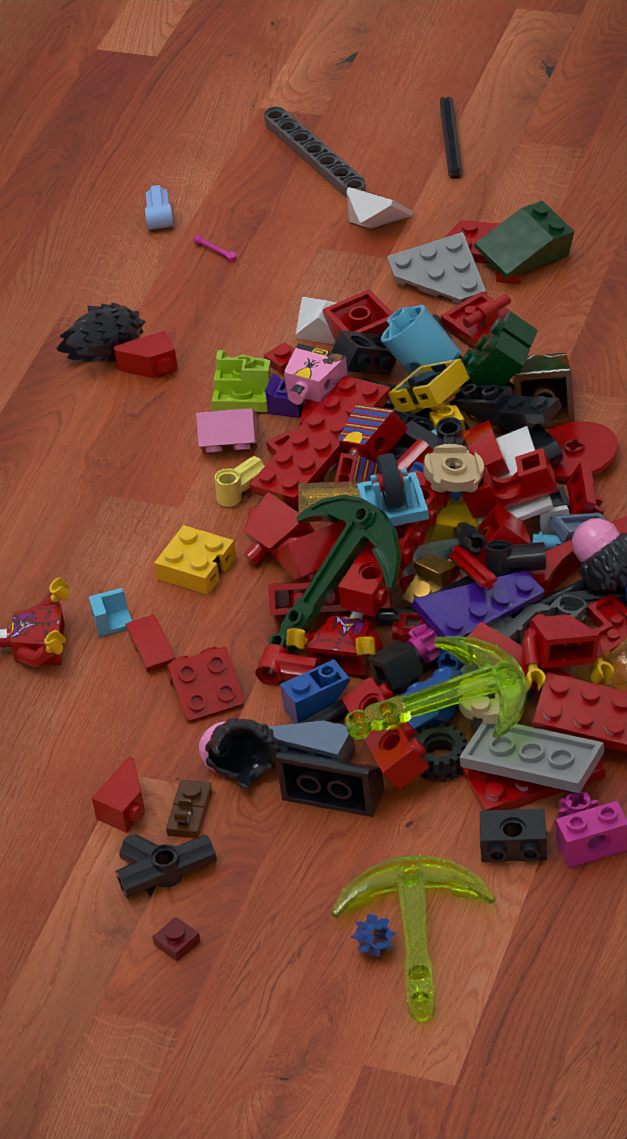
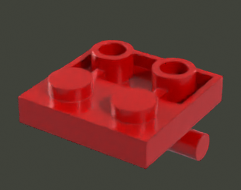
[440,291,516,347]

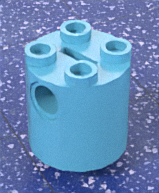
[381,305,462,375]

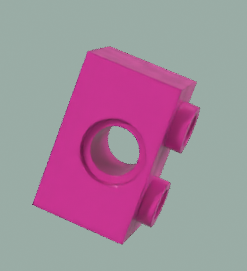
[555,801,627,868]

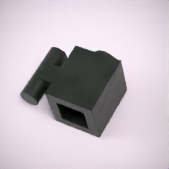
[368,641,423,704]

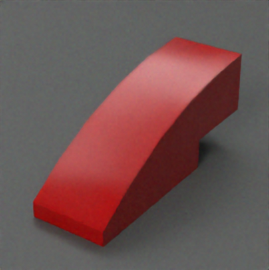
[463,420,510,478]

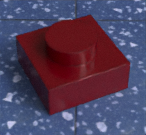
[152,917,200,961]

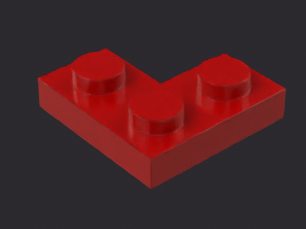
[587,594,627,661]

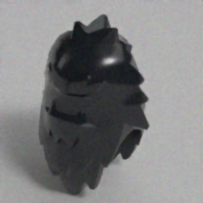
[56,303,146,363]

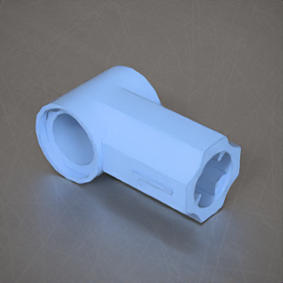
[145,185,174,230]

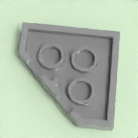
[387,232,487,305]

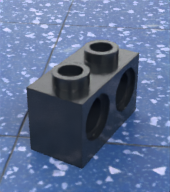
[331,330,396,375]

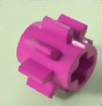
[406,623,444,663]
[559,791,598,818]

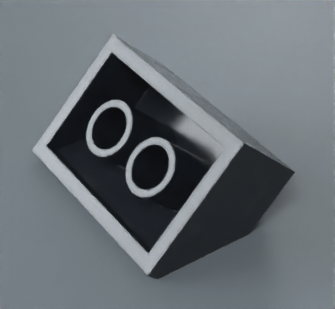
[275,751,384,817]

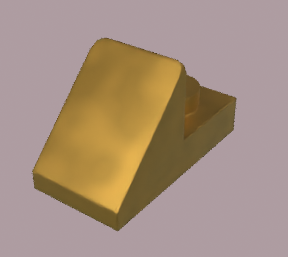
[402,554,459,609]

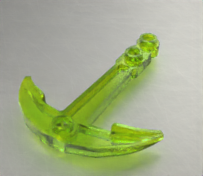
[345,636,527,739]
[331,855,495,1021]

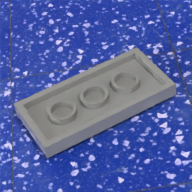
[459,721,604,793]

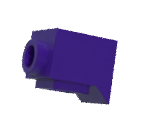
[265,373,305,418]

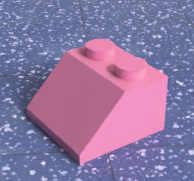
[196,408,257,453]

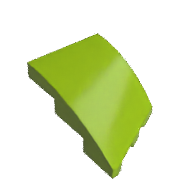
[212,350,271,412]

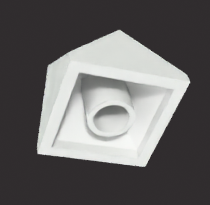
[347,187,414,229]
[295,297,336,344]

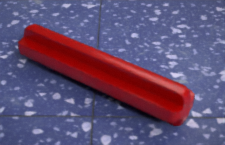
[449,546,497,590]

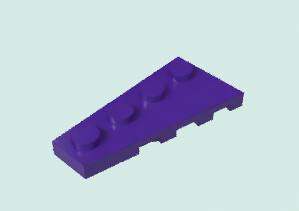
[411,570,545,649]

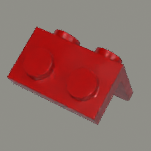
[166,646,244,721]

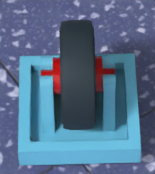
[357,453,429,526]

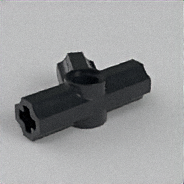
[115,834,217,897]

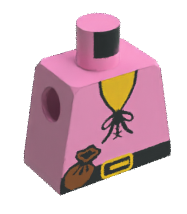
[284,343,348,405]

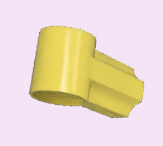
[214,456,265,507]

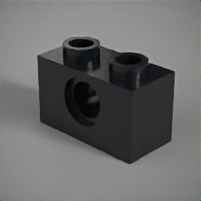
[479,809,547,863]

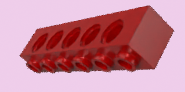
[338,470,450,617]

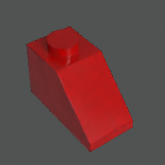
[113,331,178,378]
[92,756,145,833]

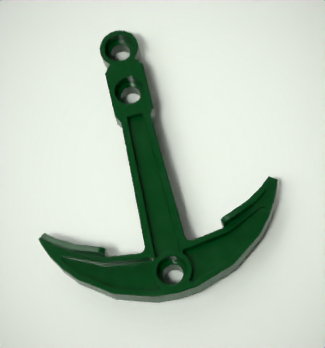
[269,495,401,654]

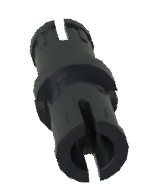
[453,522,486,553]

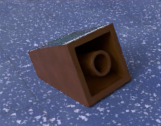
[512,353,575,428]

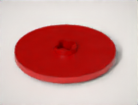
[547,421,618,481]

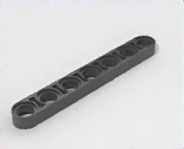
[264,106,366,198]

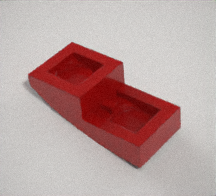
[125,614,175,672]

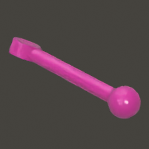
[193,235,237,262]

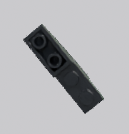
[452,384,562,431]

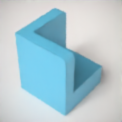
[88,588,132,637]

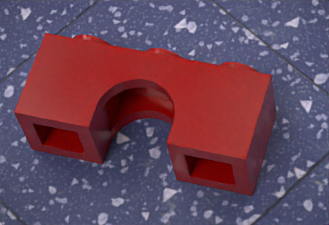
[461,448,558,519]

